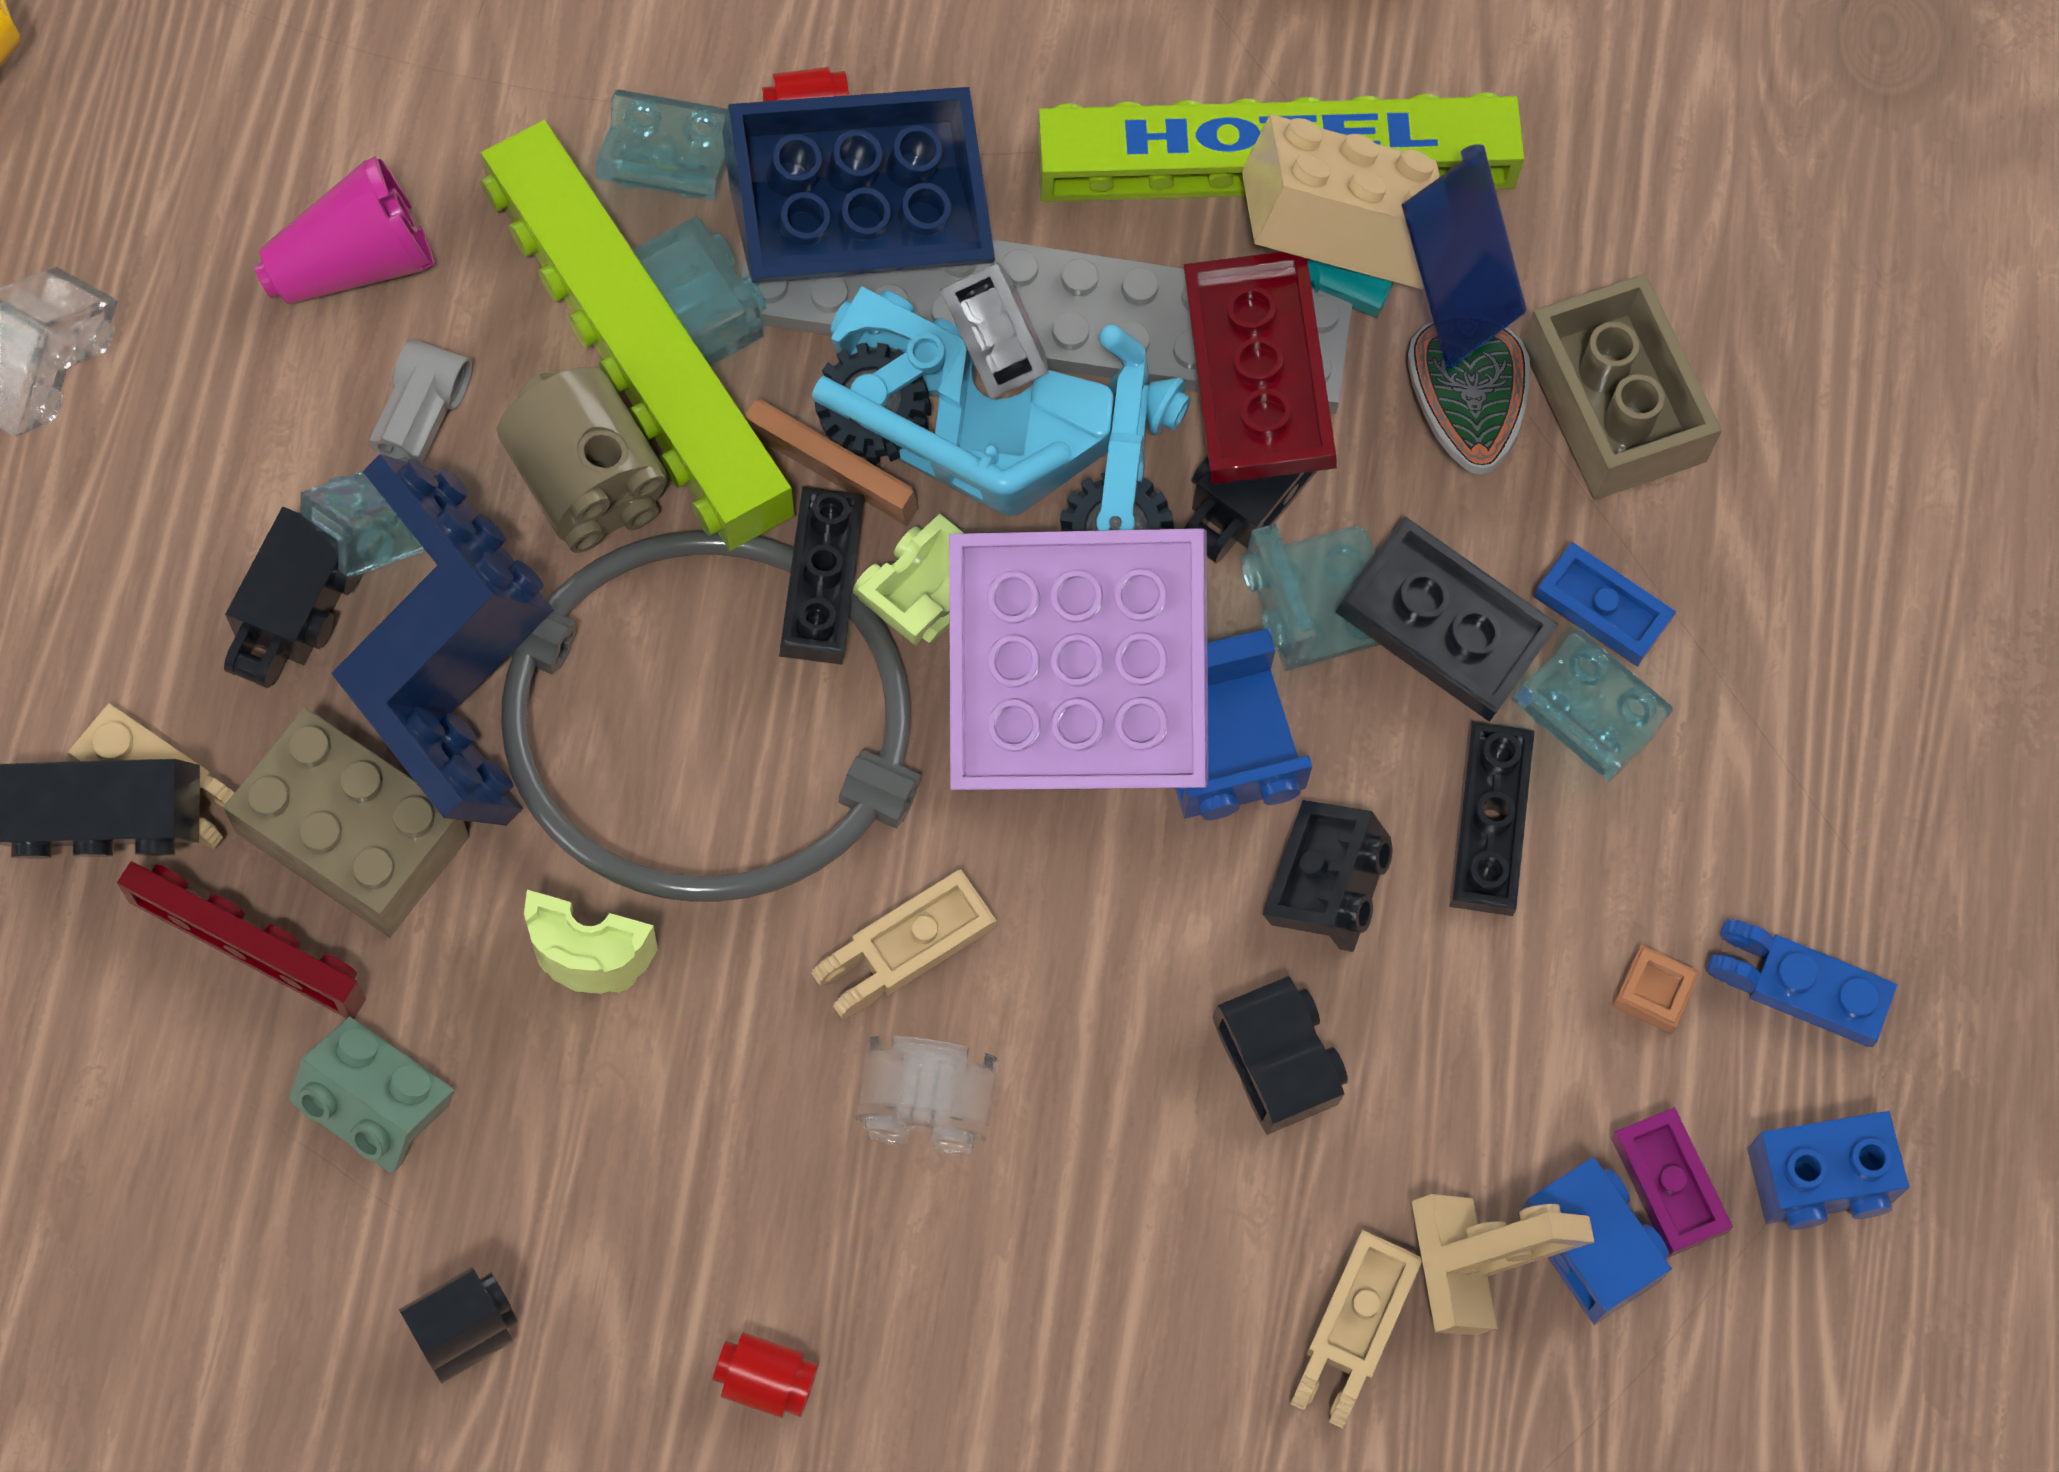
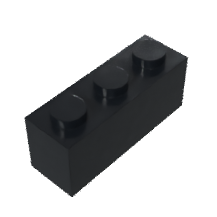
[0,759,200,859]

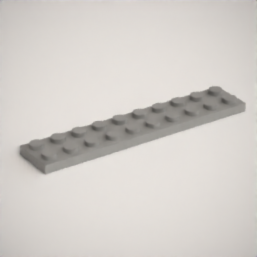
[734,239,1353,413]

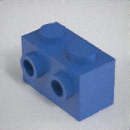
[1747,1111,1910,1230]
[1518,1157,1672,1325]

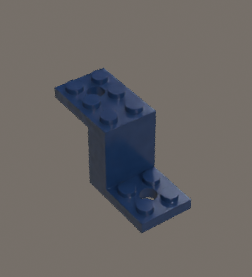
[331,454,554,826]

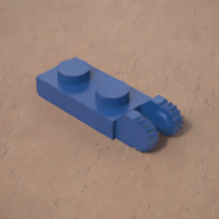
[1706,919,1898,1047]

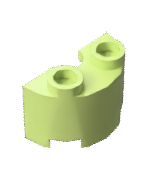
[853,514,965,646]
[524,890,658,994]

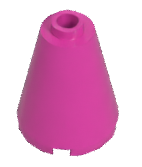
[254,156,435,304]

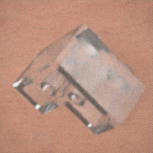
[0,267,118,437]

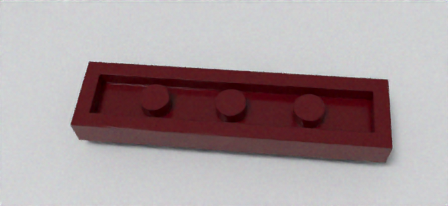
[117,861,366,1019]

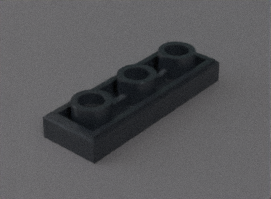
[779,486,864,665]
[1449,721,1535,916]

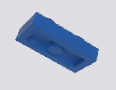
[1534,542,1676,667]

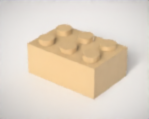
[1242,114,1454,290]

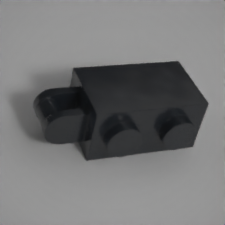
[1184,456,1317,564]
[224,506,362,688]

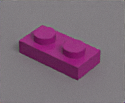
[1611,1107,1733,1257]

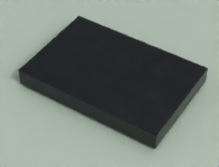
[1335,516,1558,722]

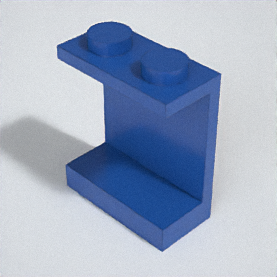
[1175,628,1313,820]

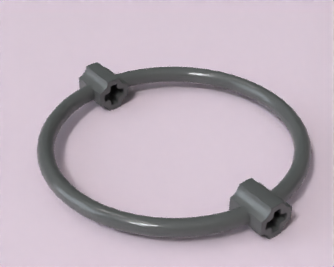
[501,530,921,902]

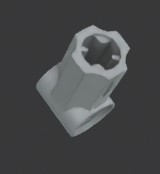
[369,338,472,464]

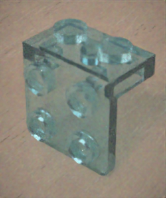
[1241,524,1380,671]

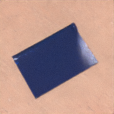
[1401,144,1527,369]

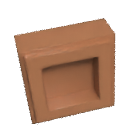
[1613,944,1701,1034]

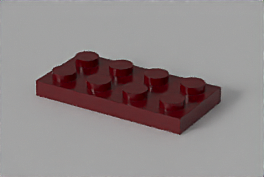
[1184,252,1337,484]

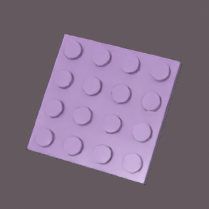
[949,529,1208,790]

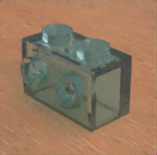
[633,215,766,365]

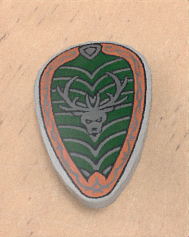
[1407,315,1530,475]

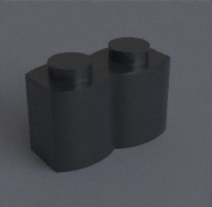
[1212,976,1348,1135]
[399,1267,518,1384]

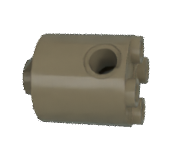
[497,367,667,553]

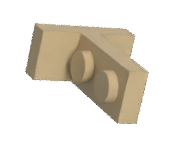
[1411,1194,1594,1335]

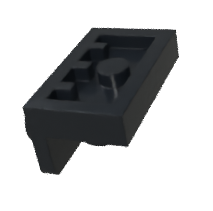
[1263,800,1393,952]

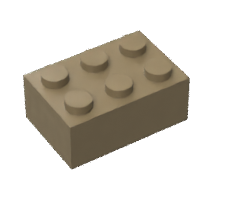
[1523,273,1722,500]
[223,707,469,938]

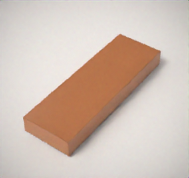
[744,399,919,526]

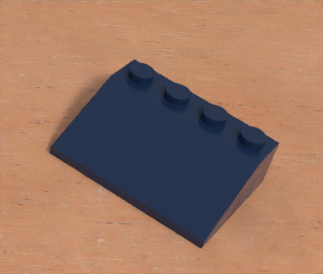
[722,87,995,283]

